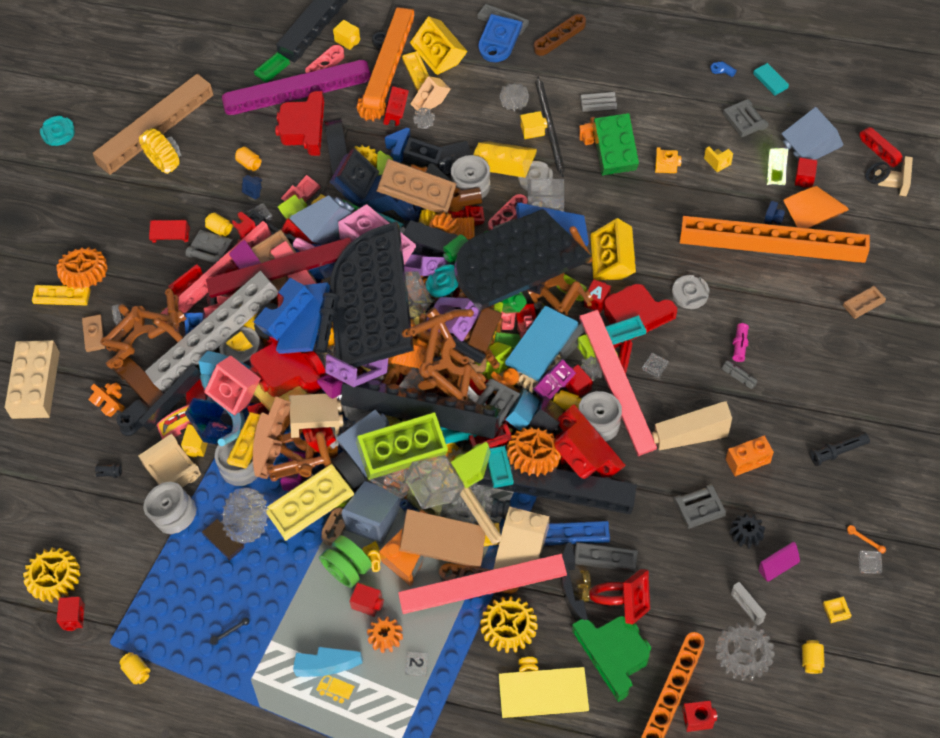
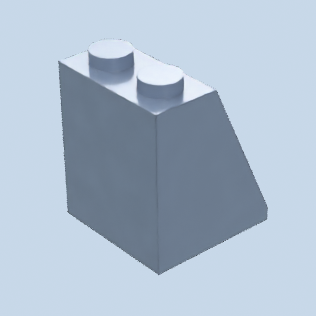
[782,107,843,161]
[290,195,354,245]
[337,410,390,481]
[342,481,402,544]

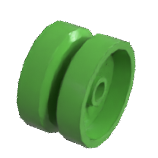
[319,535,372,588]

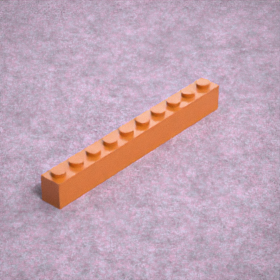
[680,216,870,263]

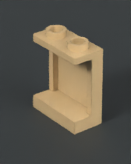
[289,394,343,438]
[139,433,201,488]

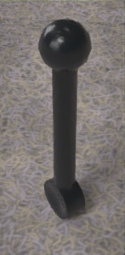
[210,617,250,645]

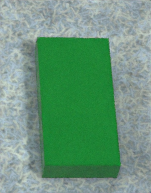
[254,52,290,83]

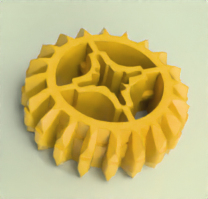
[139,128,179,174]
[23,547,81,602]
[480,596,538,653]

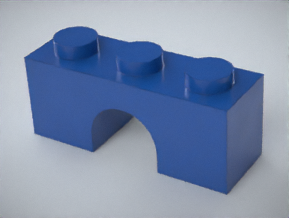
[253,278,314,340]

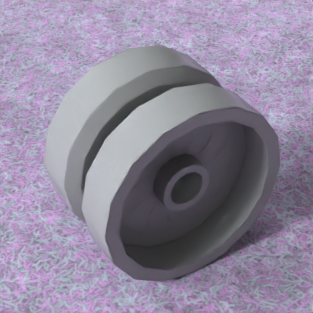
[451,155,490,199]
[220,327,266,367]
[579,391,622,441]
[215,439,258,486]
[143,482,197,534]

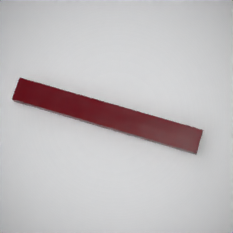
[206,237,352,298]

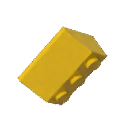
[410,16,467,75]
[473,141,537,178]
[591,218,636,280]

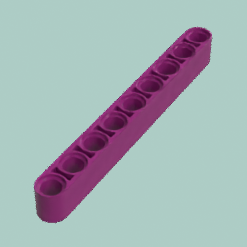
[222,60,371,115]

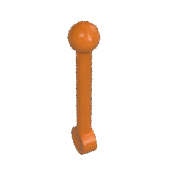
[847,525,886,553]

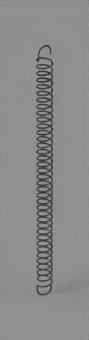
[535,76,565,177]

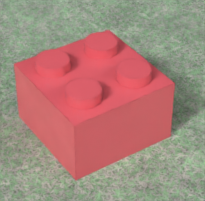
[204,355,261,416]

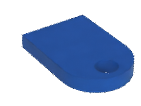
[479,14,523,62]

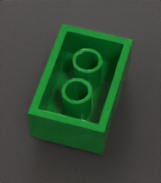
[592,113,639,176]

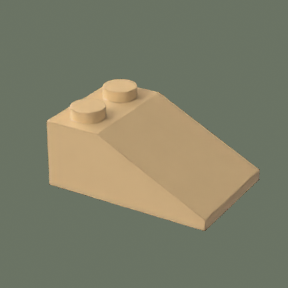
[493,507,549,570]

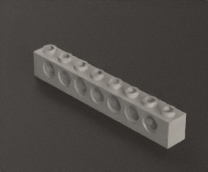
[145,271,279,393]

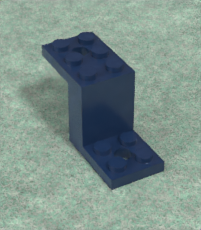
[330,154,425,222]

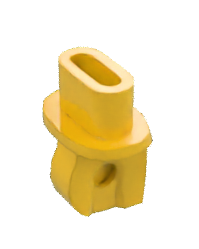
[362,541,381,572]

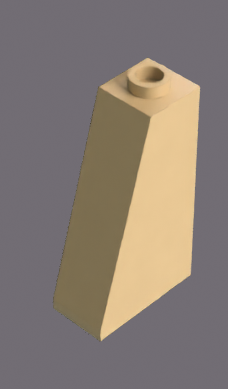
[652,401,732,450]

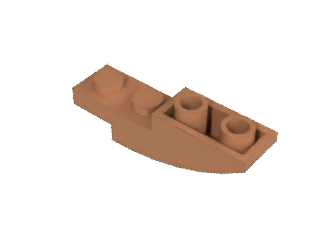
[253,397,291,479]

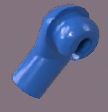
[710,62,737,77]

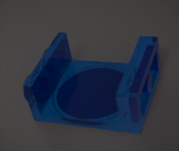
[185,398,233,445]

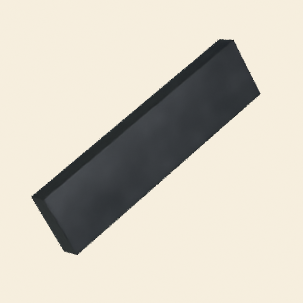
[139,364,201,432]

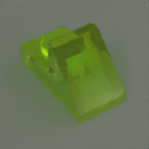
[766,148,788,185]

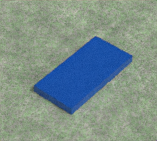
[516,203,589,247]
[276,283,330,354]

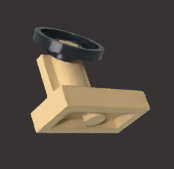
[866,156,913,196]

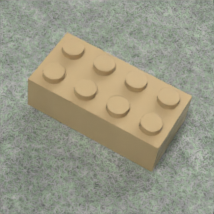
[5,340,60,419]

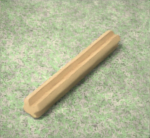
[453,476,501,544]

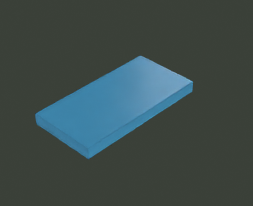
[505,306,578,382]

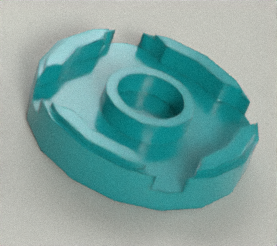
[40,116,75,146]
[425,264,458,298]

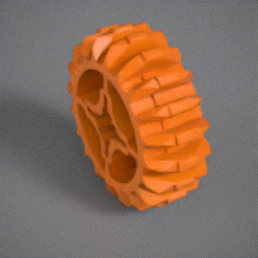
[57,247,107,290]
[507,426,561,477]

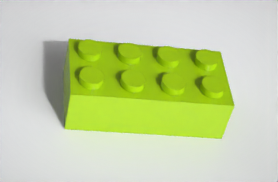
[356,413,448,480]

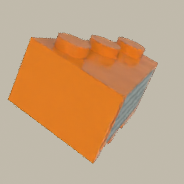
[379,510,427,587]

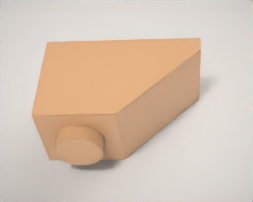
[411,76,450,115]

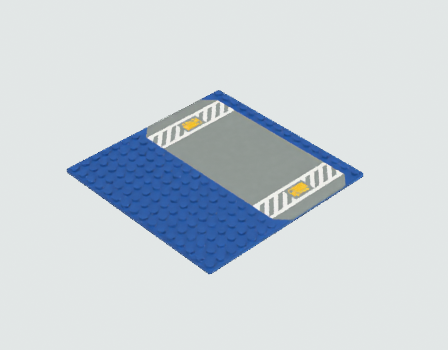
[110,402,537,738]

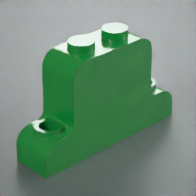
[572,616,651,702]

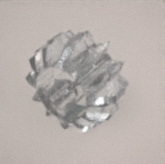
[500,82,529,111]

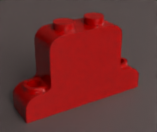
[276,91,325,156]
[604,284,677,348]
[249,336,322,397]
[554,404,626,479]

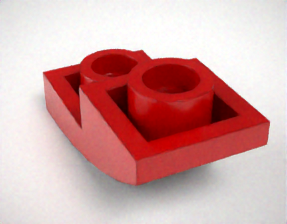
[447,206,485,226]

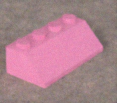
[338,204,416,265]

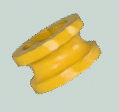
[518,657,538,672]

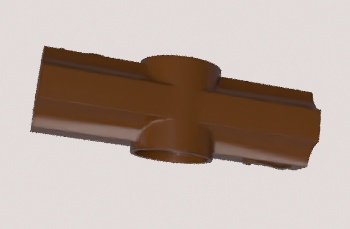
[449,188,483,212]

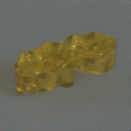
[577,571,591,601]

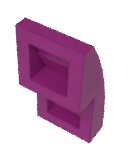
[532,359,576,399]

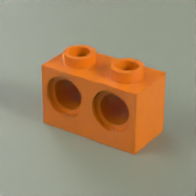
[726,435,774,476]

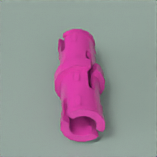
[733,323,749,362]

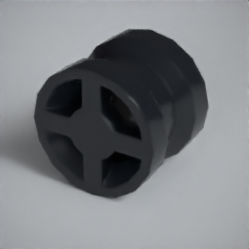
[491,498,511,520]

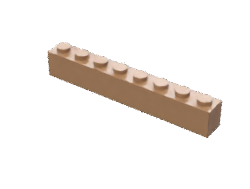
[93,74,213,175]

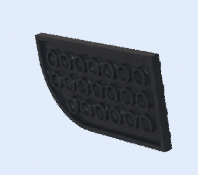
[454,209,592,311]
[330,221,414,367]

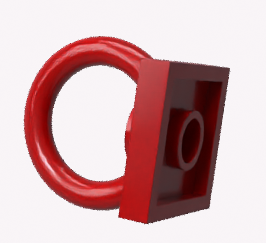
[588,569,650,624]

